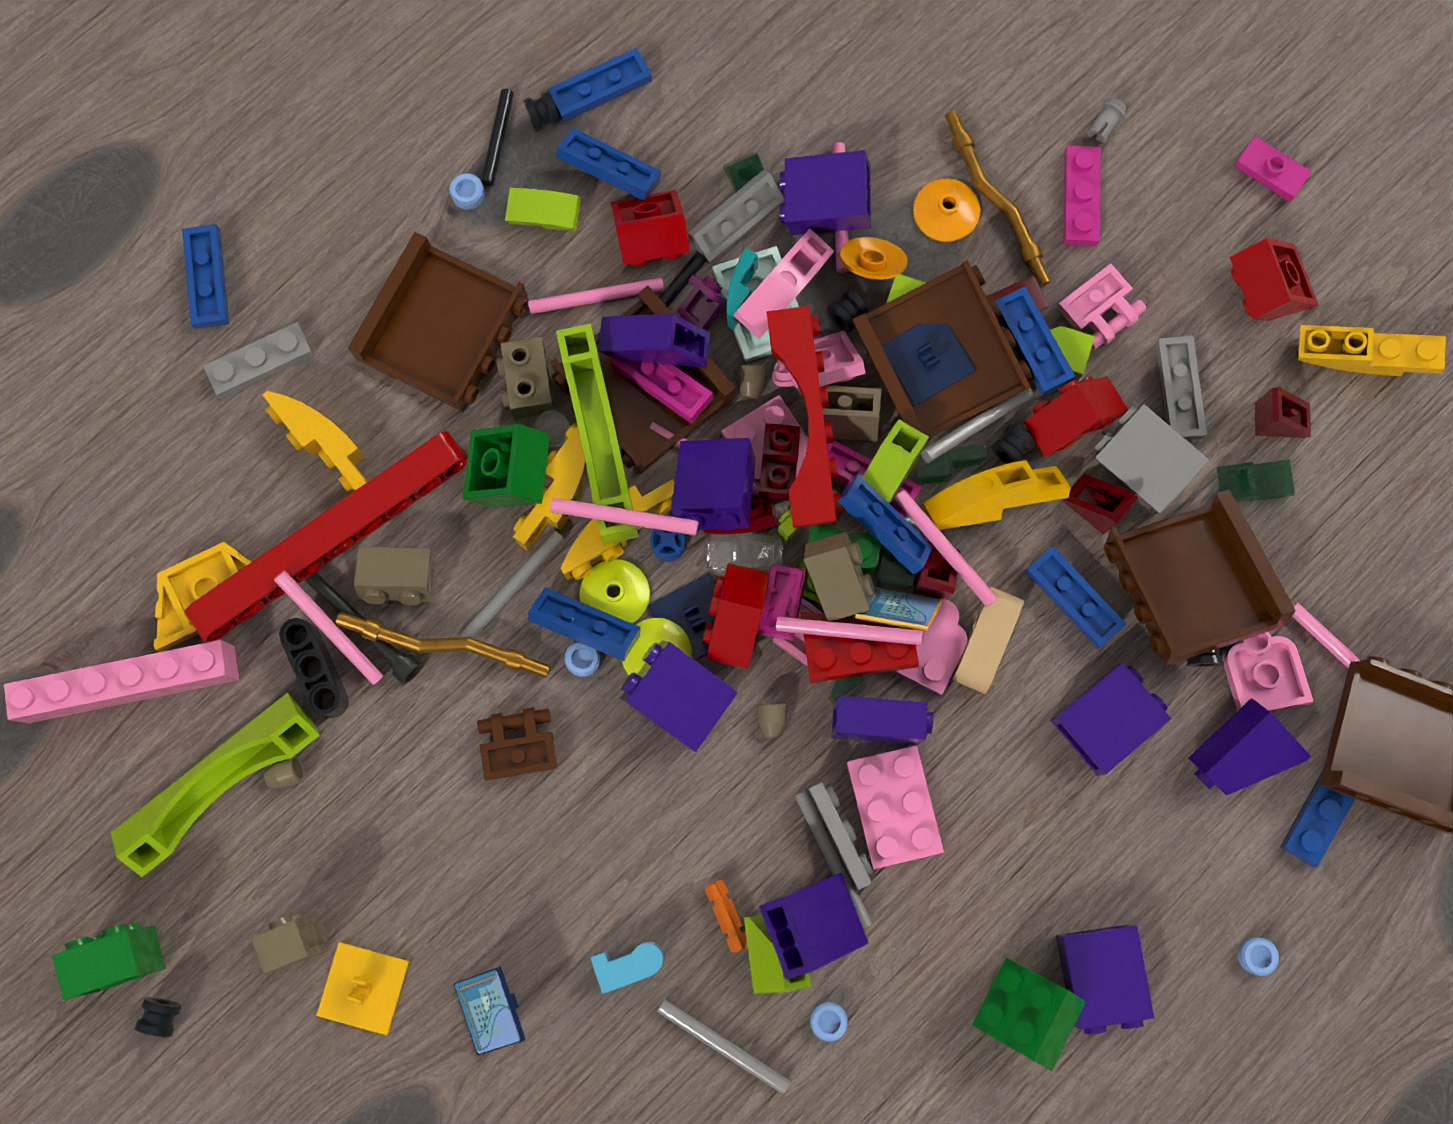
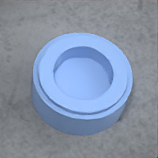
[449,173,485,210]
[564,641,601,677]
[1238,937,1279,976]
[810,1002,848,1041]

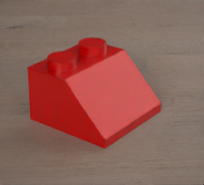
[611,190,690,266]
[1229,238,1318,321]

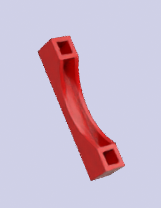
[766,306,842,529]

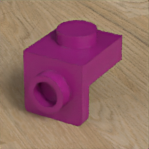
[677,275,727,331]

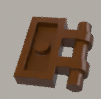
[477,707,558,781]

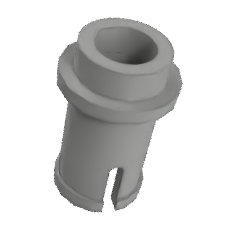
[1087,98,1127,144]

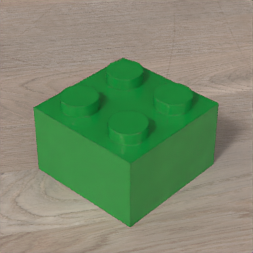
[463,424,550,508]
[52,922,166,1000]
[972,957,1086,1071]

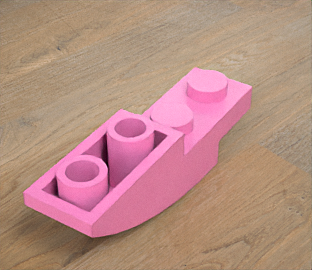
[733,228,834,339]

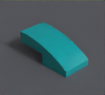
[727,248,758,330]

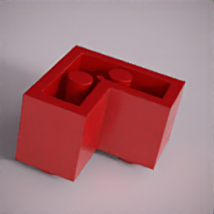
[1024,376,1128,457]
[702,563,769,669]

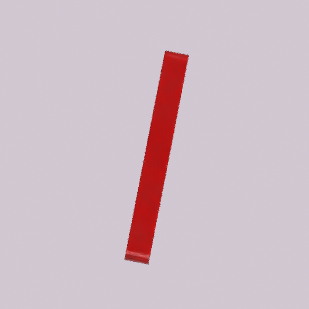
[184,431,468,643]

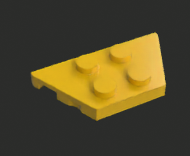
[153,542,252,652]

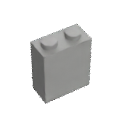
[1094,404,1209,513]

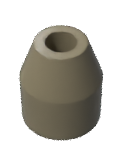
[737,365,766,399]
[757,702,787,737]
[264,755,305,788]

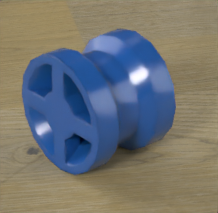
[650,529,686,562]

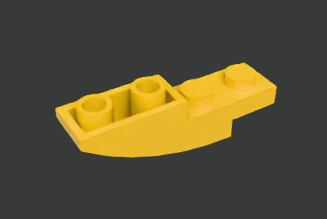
[1298,325,1446,377]
[262,391,368,494]
[513,422,588,551]
[923,460,1071,530]
[560,479,675,581]

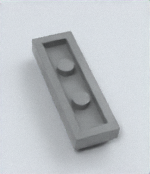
[687,170,785,262]
[203,322,314,399]
[1156,336,1207,440]
[808,782,873,890]

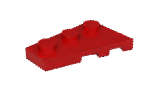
[800,611,919,683]

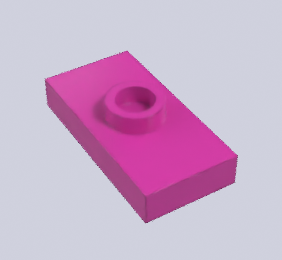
[1234,136,1312,202]
[757,564,807,641]

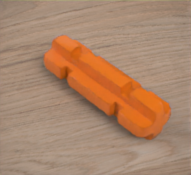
[705,880,748,953]

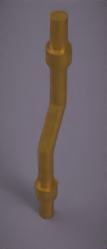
[945,110,1051,287]
[335,611,551,678]

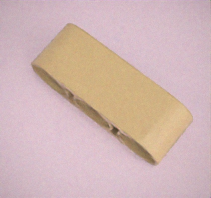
[951,586,1024,694]

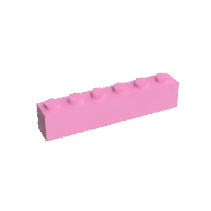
[4,640,239,724]

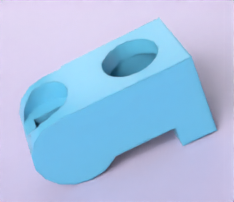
[590,941,664,994]

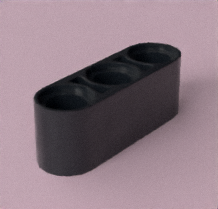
[279,618,349,718]

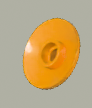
[913,179,980,243]
[839,237,908,279]

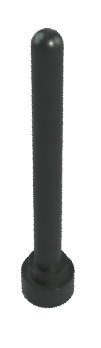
[304,572,423,685]

